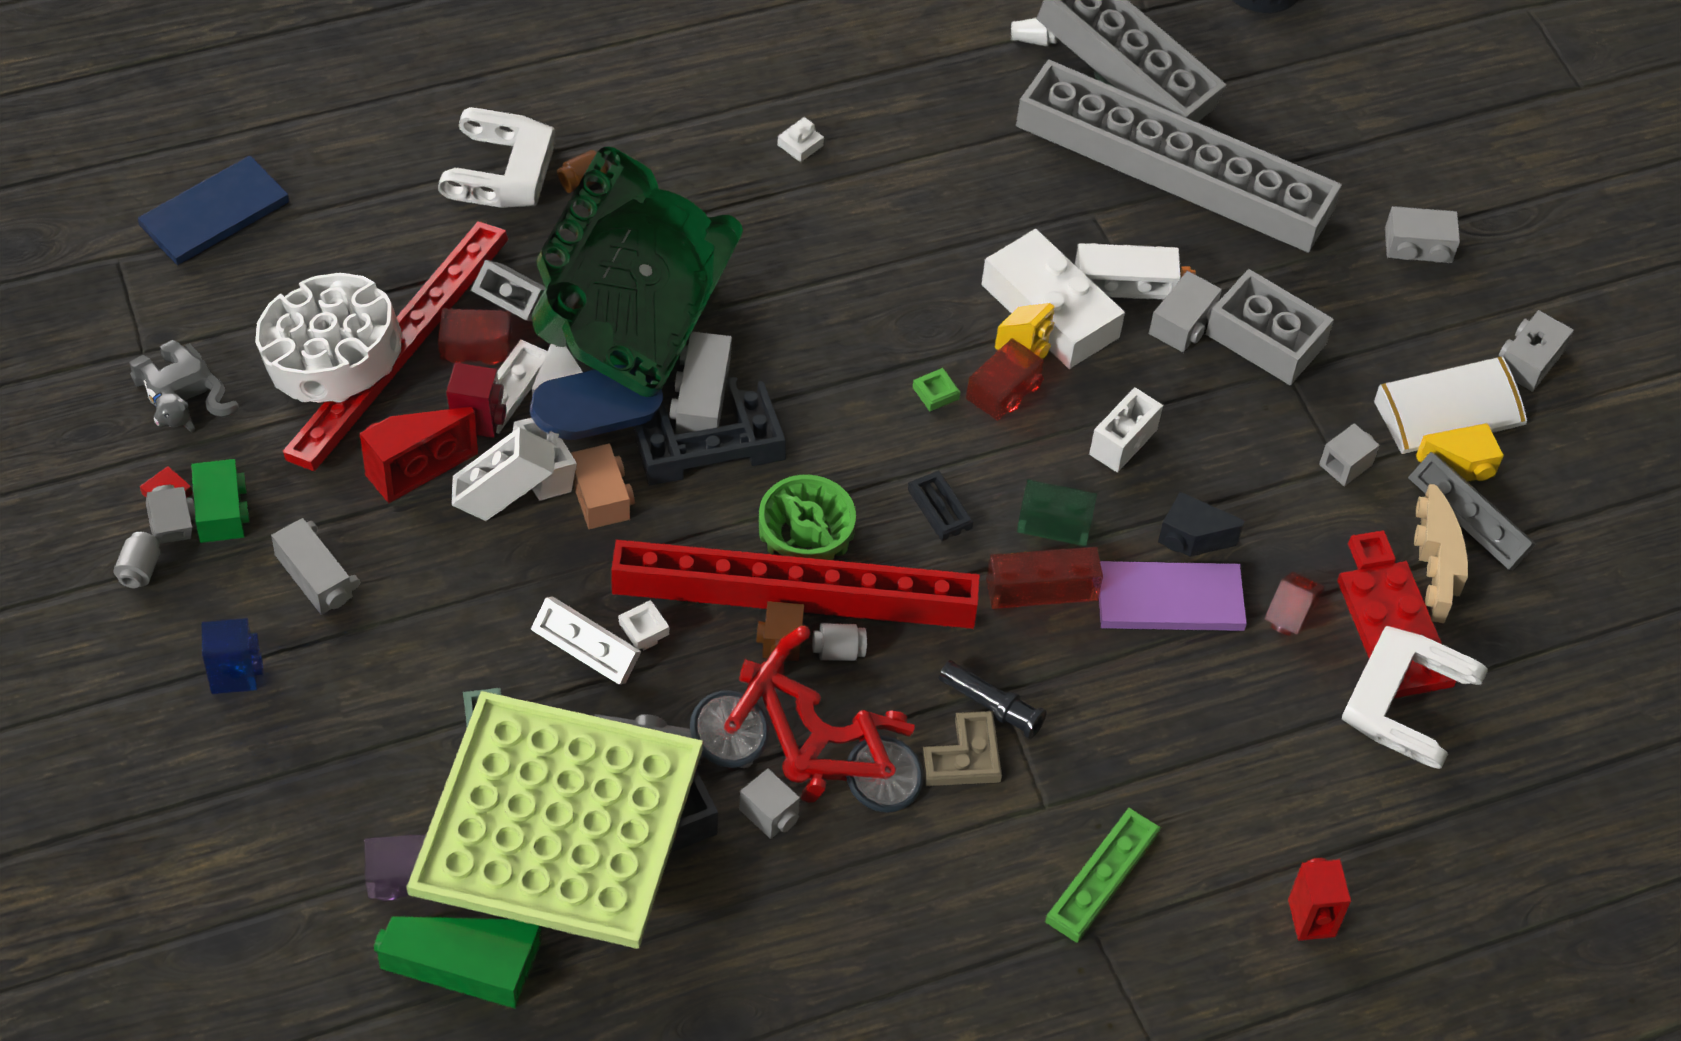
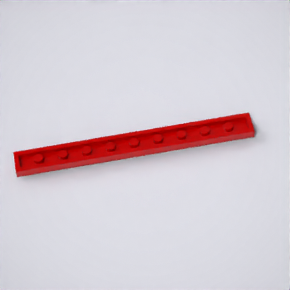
[283,221,508,472]

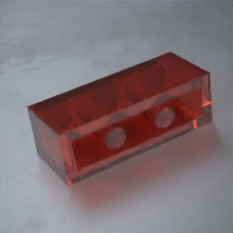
[986,547,1103,609]

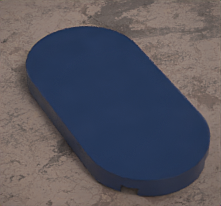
[530,365,663,440]

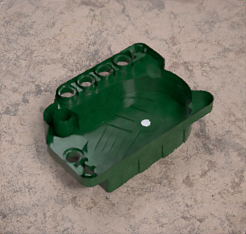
[532,146,743,397]

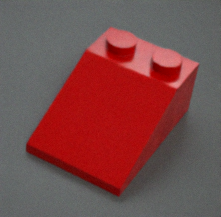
[360,407,478,504]

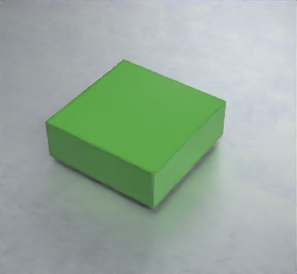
[913,368,960,411]

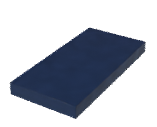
[138,155,289,266]

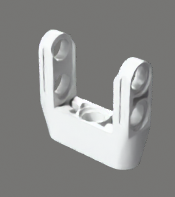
[438,108,555,208]
[1341,626,1488,769]

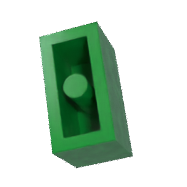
[191,459,250,543]

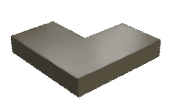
[922,711,1002,786]

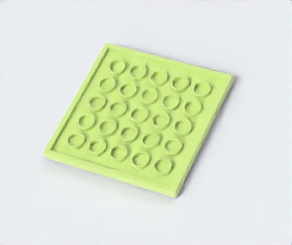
[407,691,703,949]

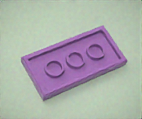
[1096,561,1246,631]

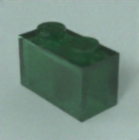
[1017,479,1097,546]

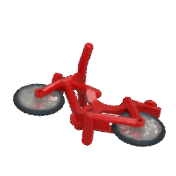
[690,626,923,813]

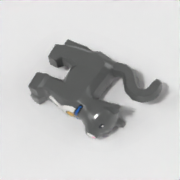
[129,340,239,432]

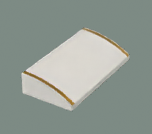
[1374,356,1527,454]

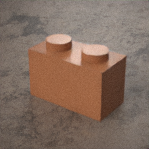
[571,444,635,529]

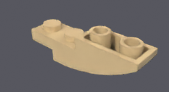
[1414,484,1468,623]

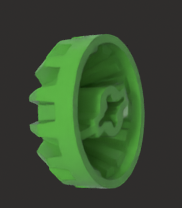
[759,475,856,560]

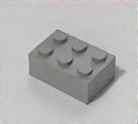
[1206,269,1334,385]

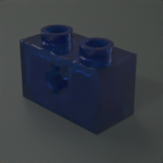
[202,618,263,694]

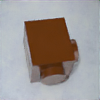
[756,601,804,662]

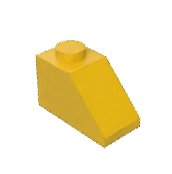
[1416,423,1503,481]

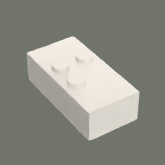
[981,229,1125,369]

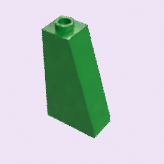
[374,917,542,1009]

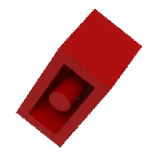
[1288,858,1351,941]

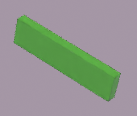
[1045,808,1161,943]

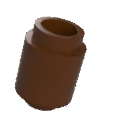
[557,150,609,193]

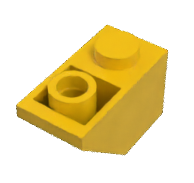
[995,303,1055,369]

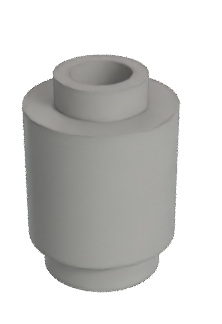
[114,532,160,588]
[812,623,867,661]

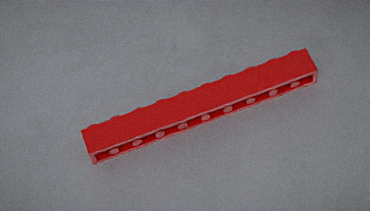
[611,540,980,629]

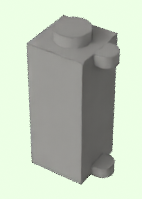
[271,518,360,615]

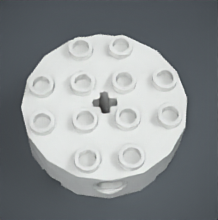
[255,273,402,403]

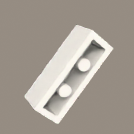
[1075,243,1180,299]
[452,427,555,521]

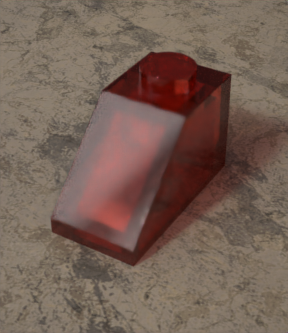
[1264,572,1325,636]

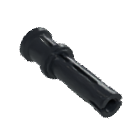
[939,660,1047,739]

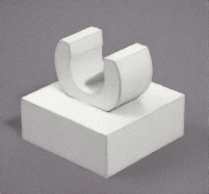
[778,117,824,162]
[619,600,669,651]

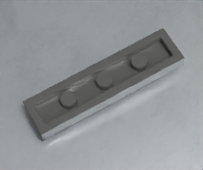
[1408,452,1536,571]

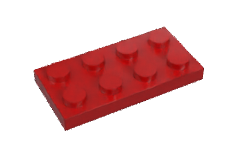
[1337,561,1456,698]

